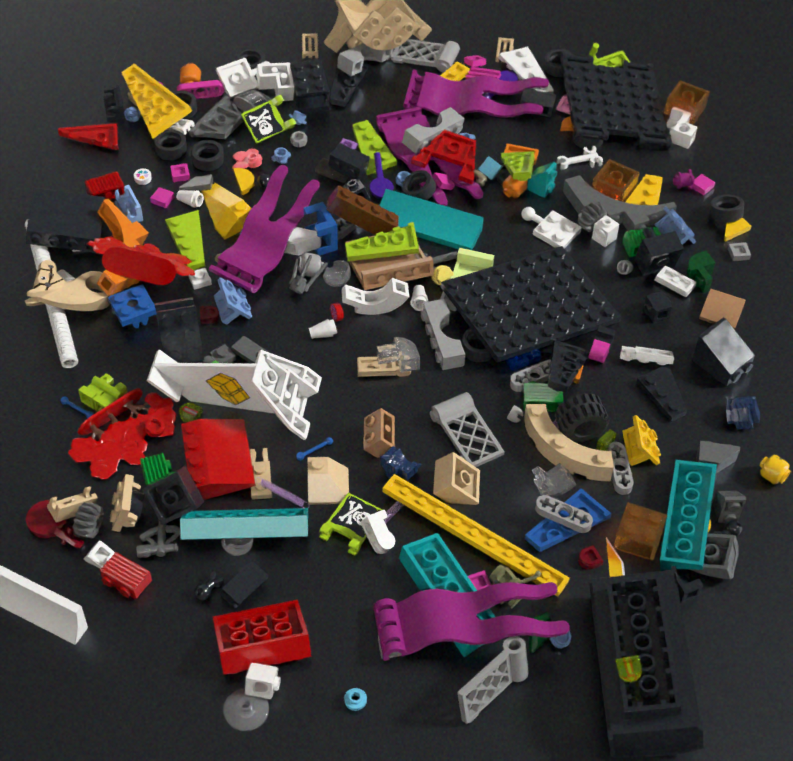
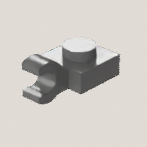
[202,344,236,363]

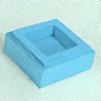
[478,156,502,180]

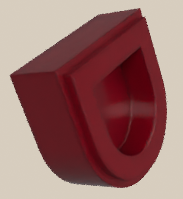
[200,306,219,324]
[578,545,604,569]

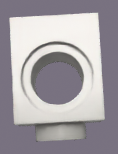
[669,120,697,149]
[592,215,619,247]
[245,663,281,699]

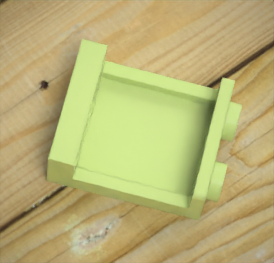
[450,248,494,279]

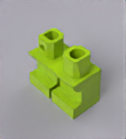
[78,373,128,412]

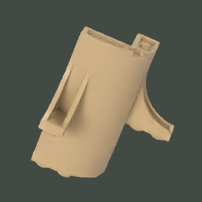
[324,0,432,53]

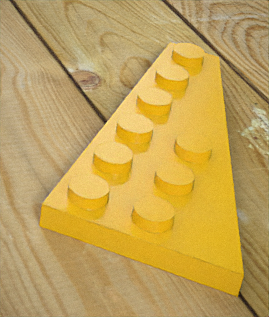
[122,64,192,139]

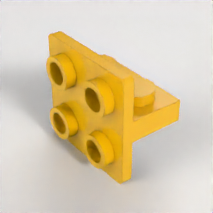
[622,415,661,466]

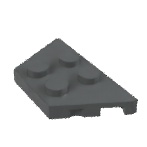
[189,95,244,139]

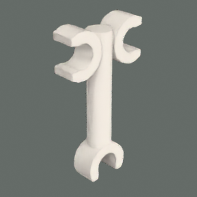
[557,146,603,170]

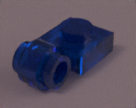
[505,349,541,371]

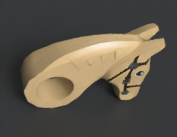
[25,260,114,311]

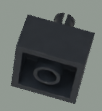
[634,227,684,276]
[143,466,205,525]

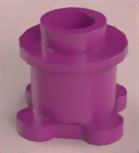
[673,169,694,190]

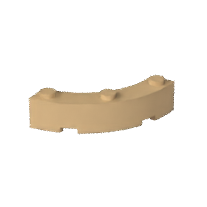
[524,404,614,481]

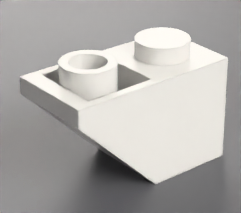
[284,227,322,256]

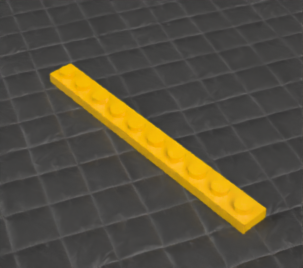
[382,474,570,597]

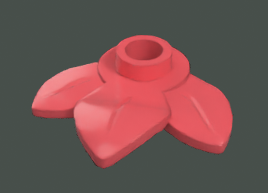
[232,149,262,169]

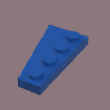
[525,489,612,552]

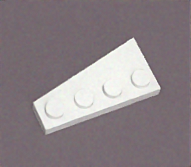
[499,47,554,94]

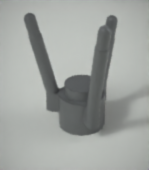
[289,255,328,294]

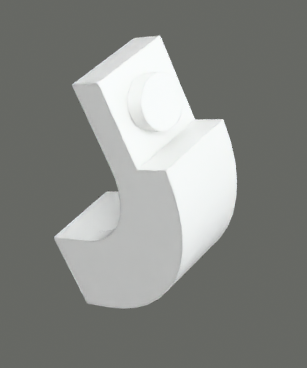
[342,278,409,315]

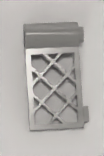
[391,39,460,73]
[430,392,504,467]
[458,636,528,724]

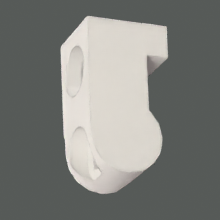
[361,510,395,554]

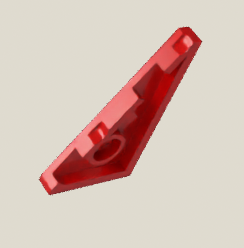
[58,123,118,150]

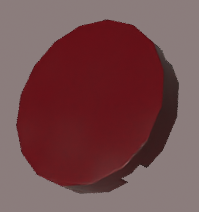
[26,500,69,538]

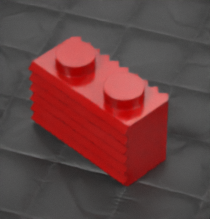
[85,171,125,200]
[100,552,152,599]

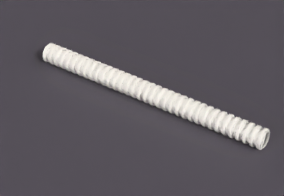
[25,219,78,368]

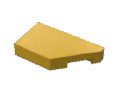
[724,218,751,242]

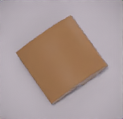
[699,289,746,330]

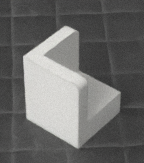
[666,107,691,130]

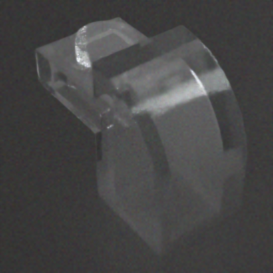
[377,337,420,373]
[532,463,577,498]

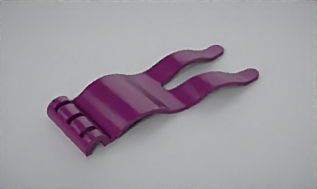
[404,70,549,117]
[376,107,483,206]
[209,165,320,293]
[373,582,570,661]

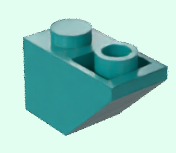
[527,162,557,198]

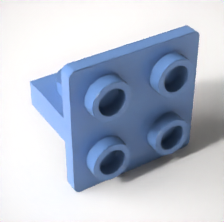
[654,206,696,244]
[214,277,252,325]

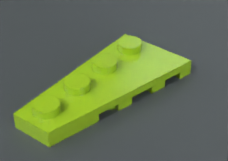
[353,120,397,175]
[501,151,535,181]
[165,210,205,270]
[345,222,419,261]

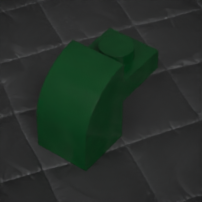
[685,251,716,293]

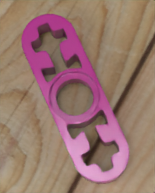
[177,80,224,99]

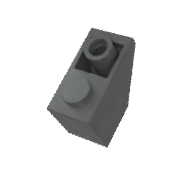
[696,441,740,474]
[713,491,746,524]

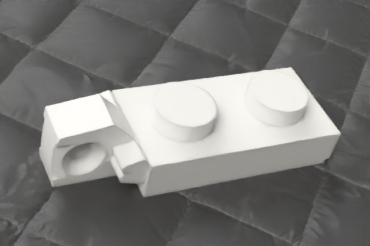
[620,346,674,366]

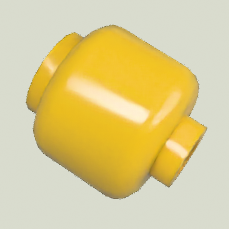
[759,455,791,484]

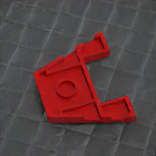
[411,130,476,185]

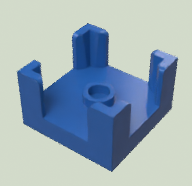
[303,202,338,256]

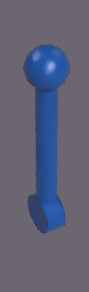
[61,397,93,418]
[296,437,333,461]

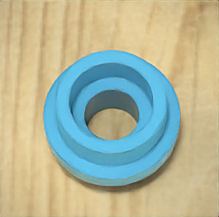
[344,688,367,711]

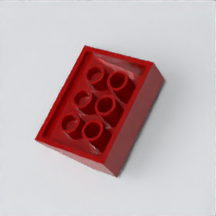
[181,419,256,500]
[213,600,311,675]

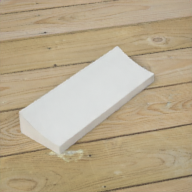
[0,565,88,645]

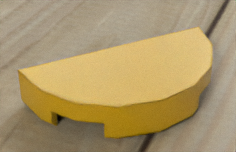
[233,168,255,195]

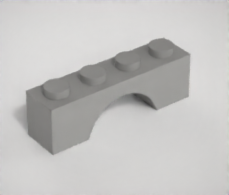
[337,43,393,76]
[402,107,465,154]
[421,299,465,370]

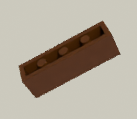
[326,185,399,235]

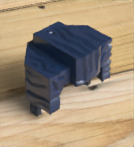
[726,396,760,430]
[381,446,421,481]

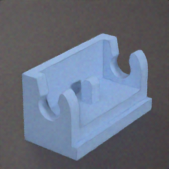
[114,185,143,223]

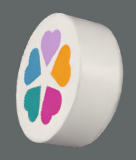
[134,169,152,185]

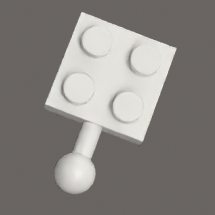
[216,58,270,99]
[522,207,582,249]

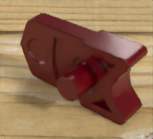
[54,526,84,548]

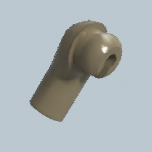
[474,170,487,186]

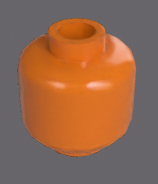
[180,63,201,84]
[502,174,527,198]

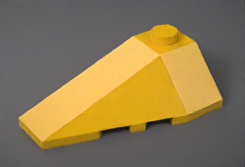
[201,183,252,239]

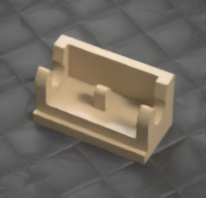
[47,486,98,522]

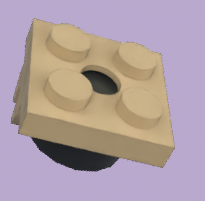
[110,474,144,532]

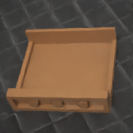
[345,236,434,290]

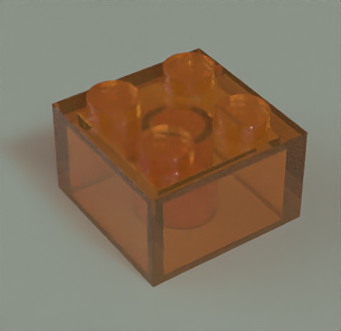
[664,81,710,125]
[592,159,640,202]
[613,502,667,561]

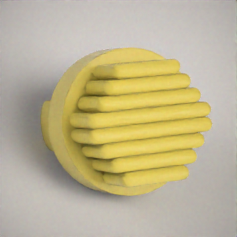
[431,265,454,286]

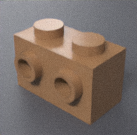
[363,408,395,458]

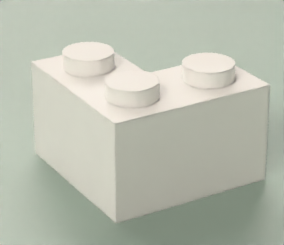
[256,63,294,101]

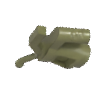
[489,565,541,609]

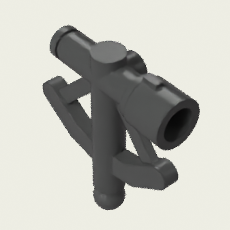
[136,521,181,558]

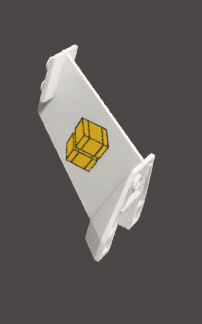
[147,350,322,440]

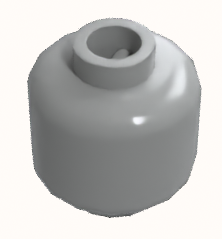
[297,253,324,277]

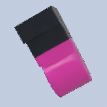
[589,326,616,363]

